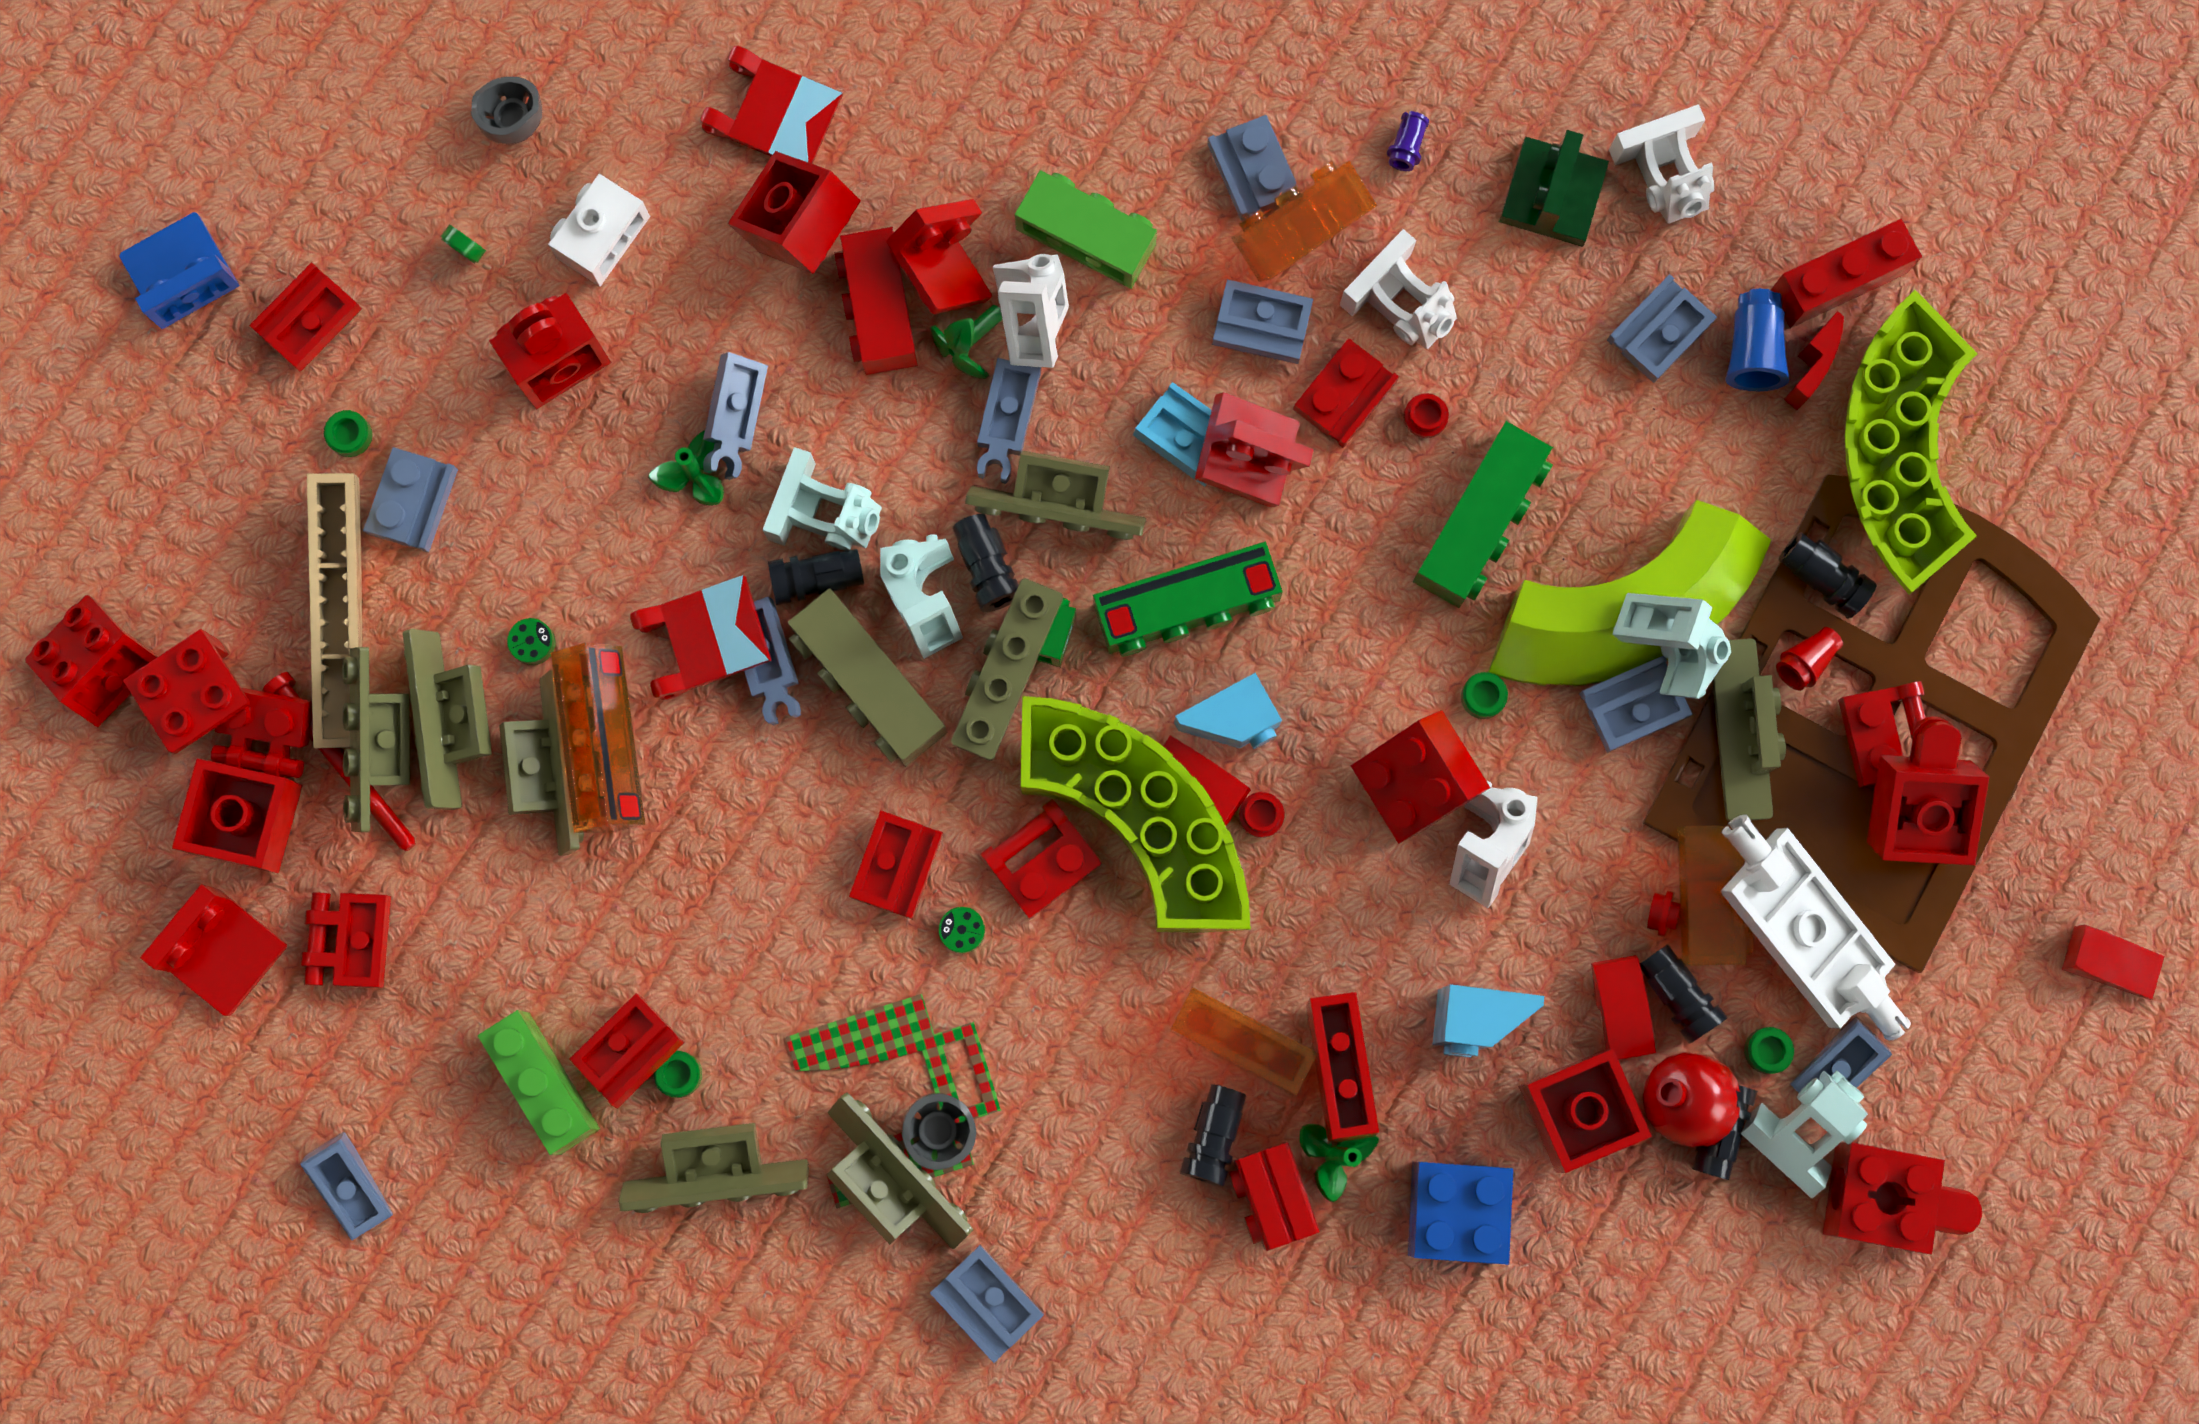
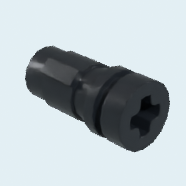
[953,514,1019,612]
[1779,532,1877,619]
[768,549,864,605]
[1640,944,1727,1044]
[1180,1084,1246,1187]
[1692,1085,1758,1180]

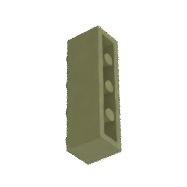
[788,588,948,767]

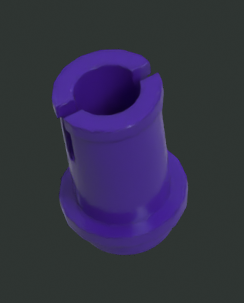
[1387,111,1429,171]

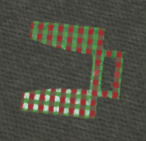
[786,994,1001,1209]

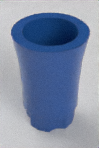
[1725,288,1790,392]

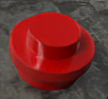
[1404,393,1449,438]
[1239,792,1285,838]
[1647,891,1682,937]

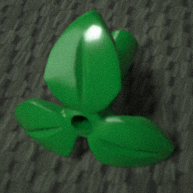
[930,305,1003,379]
[648,430,724,506]
[1299,1123,1379,1202]

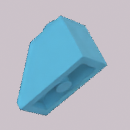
[1174,673,1282,749]

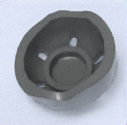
[471,76,542,145]
[902,1093,976,1170]

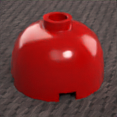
[1642,1052,1740,1147]

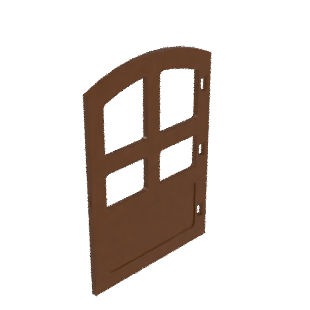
[1643,474,2100,973]

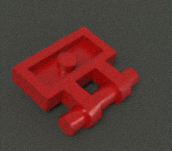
[211,688,312,778]
[301,892,391,988]

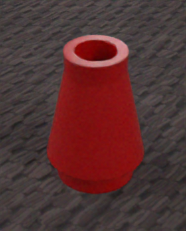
[1776,627,1843,691]

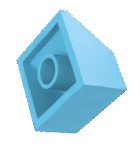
[1432,984,1545,1058]

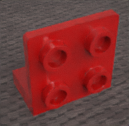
[886,199,992,314]
[25,595,157,728]
[123,629,250,754]
[140,884,287,1016]

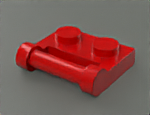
[1838,681,1926,788]
[980,799,1102,920]

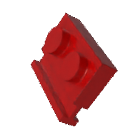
[249,262,362,372]
[1293,338,1399,448]
[849,810,944,920]
[569,993,685,1109]

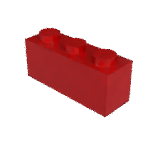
[1770,218,1922,328]
[834,227,918,375]
[1306,992,1379,1143]

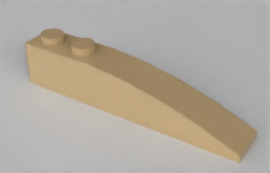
[307,473,362,748]

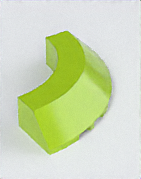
[1845,290,1978,595]
[1488,500,1771,686]
[1021,696,1251,933]

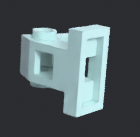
[763,447,882,551]
[880,535,963,659]
[1612,593,1732,699]
[1741,1071,1868,1198]

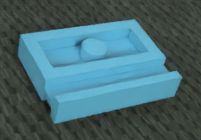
[1133,382,1212,487]

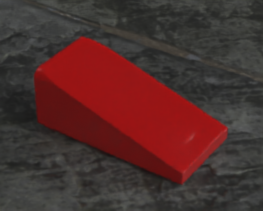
[2062,924,2165,1000]

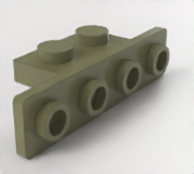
[965,450,1146,540]
[951,578,1063,761]
[403,629,492,810]
[1712,639,1786,822]
[342,647,410,832]
[499,670,584,856]
[826,1092,973,1249]
[618,1123,809,1213]

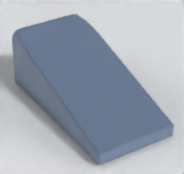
[1790,1017,1892,1093]
[300,1132,393,1240]

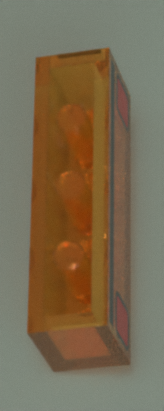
[551,643,646,833]

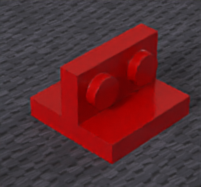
[1195,392,1314,508]

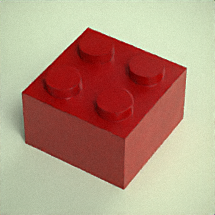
[727,151,861,274]
[1350,710,1491,844]
[172,758,303,874]
[1518,1049,1652,1173]

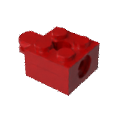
[489,293,611,410]
[1867,716,1989,866]
[1822,1142,1982,1255]

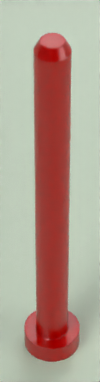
[262,672,416,851]

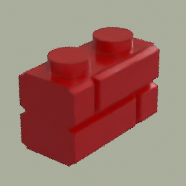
[1228,1142,1320,1251]

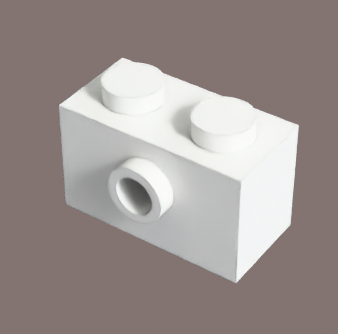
[548,174,650,286]

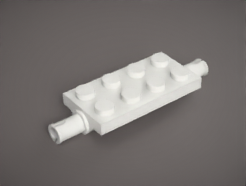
[1720,814,1911,1041]

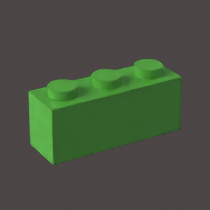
[1015,170,1157,289]
[477,1010,600,1155]

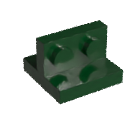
[1499,130,1609,247]

